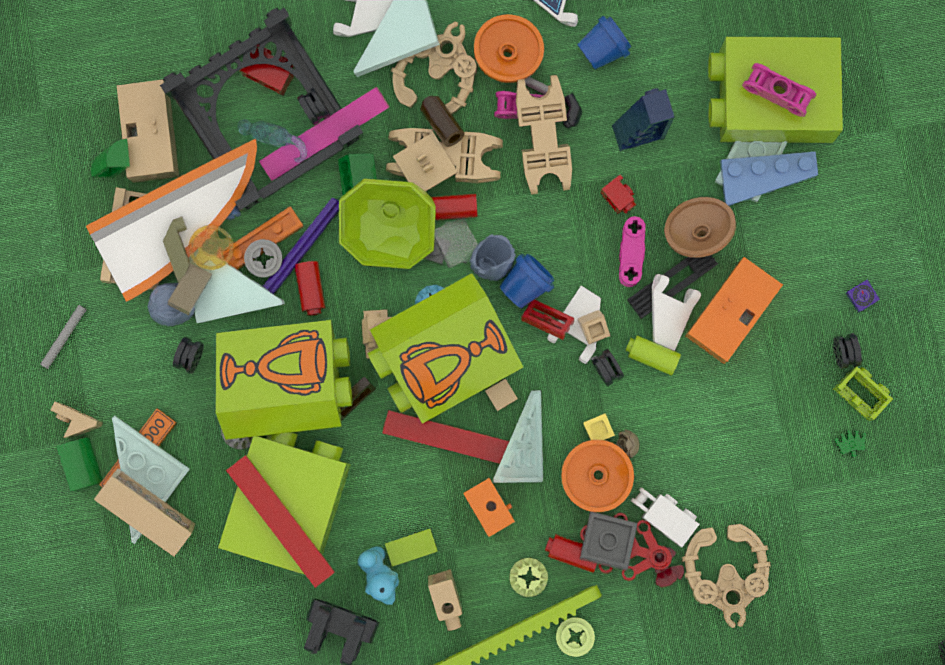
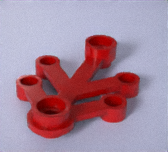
[580,513,672,581]

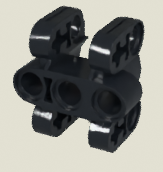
[304,598,380,665]

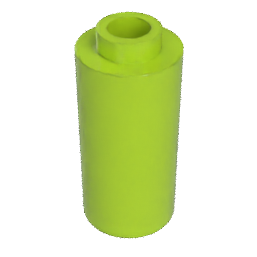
[625,335,681,376]

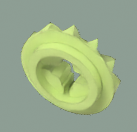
[510,558,548,597]
[556,617,595,657]

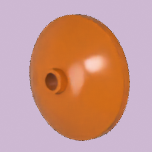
[474,14,544,83]
[561,440,634,512]

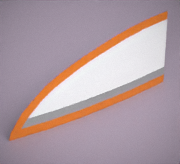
[86,139,257,302]

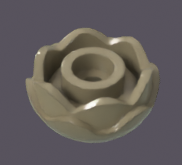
[616,430,639,459]

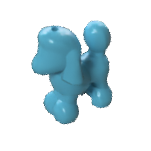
[358,546,399,605]

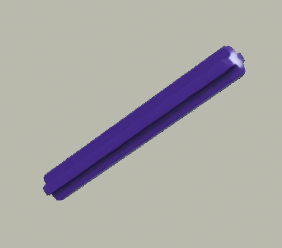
[263,198,339,294]

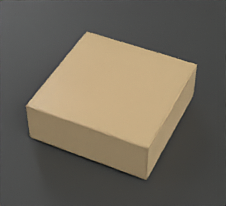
[485,379,518,411]

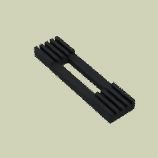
[627,255,718,319]

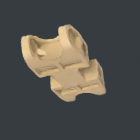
[516,75,572,195]
[386,128,503,183]

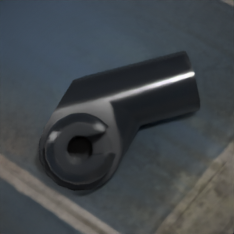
[562,93,582,129]

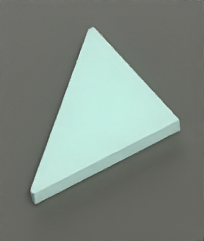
[354,0,440,77]
[189,246,285,323]
[493,390,543,483]
[112,416,190,544]

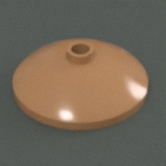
[664,197,736,258]

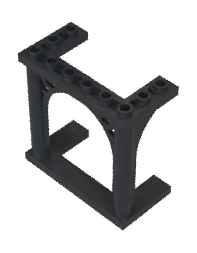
[160,7,363,212]

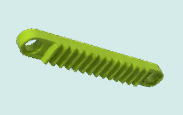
[434,585,602,665]

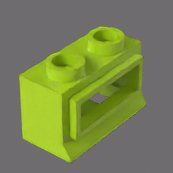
[833,366,893,421]

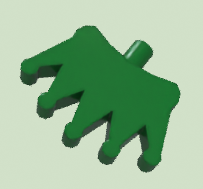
[834,430,866,457]

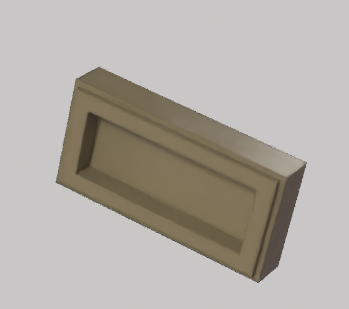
[167,263,212,315]

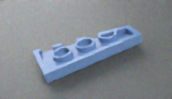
[720,152,818,206]

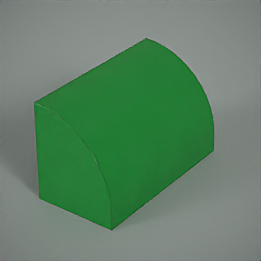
[91,139,130,178]
[338,154,377,195]
[56,438,103,492]

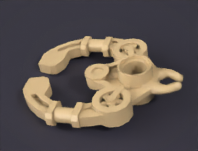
[391,21,478,114]
[682,524,771,628]

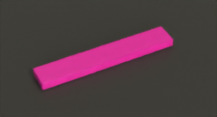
[259,87,389,181]

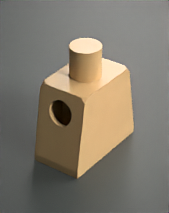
[428,569,462,631]

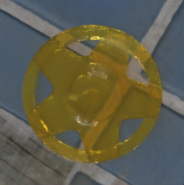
[189,225,234,270]

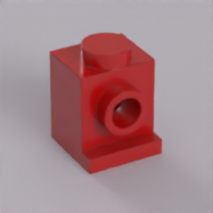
[601,175,636,214]

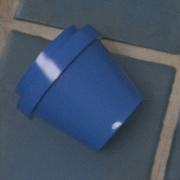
[577,15,631,70]
[500,254,554,308]

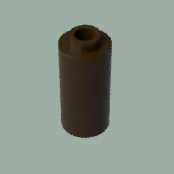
[420,96,465,147]

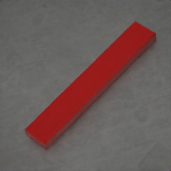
[382,410,510,464]
[226,455,335,588]

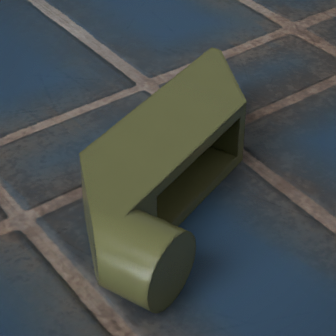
[163,216,190,284]

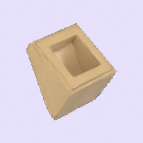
[578,310,610,344]

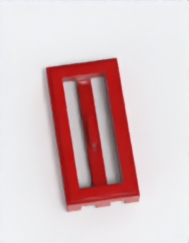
[521,300,574,340]

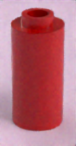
[431,194,478,220]
[295,261,325,316]
[545,534,597,573]

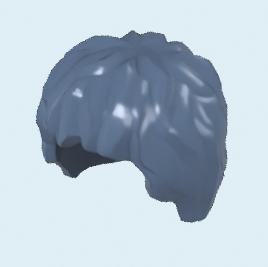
[469,234,516,281]
[148,283,195,326]

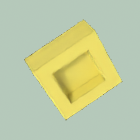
[583,414,615,440]

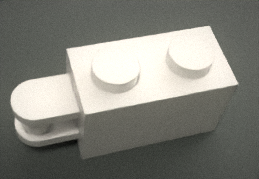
[631,488,699,547]

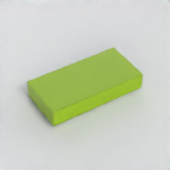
[385,528,438,567]

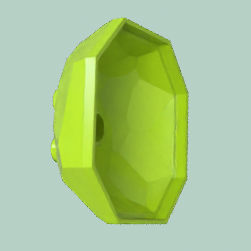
[339,179,436,269]

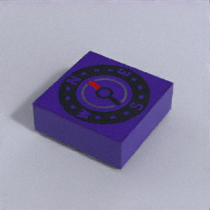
[846,280,880,313]

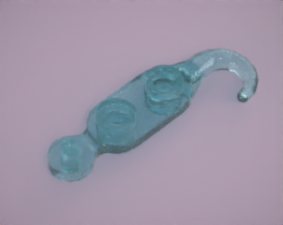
[237,119,307,163]

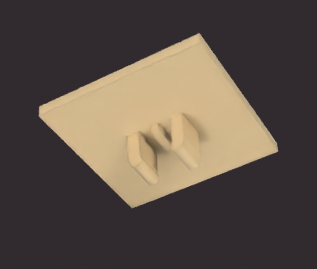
[393,132,458,192]

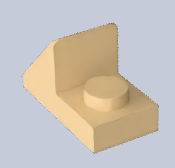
[51,402,103,439]

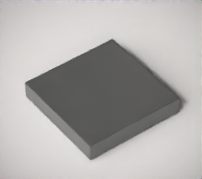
[579,512,637,571]

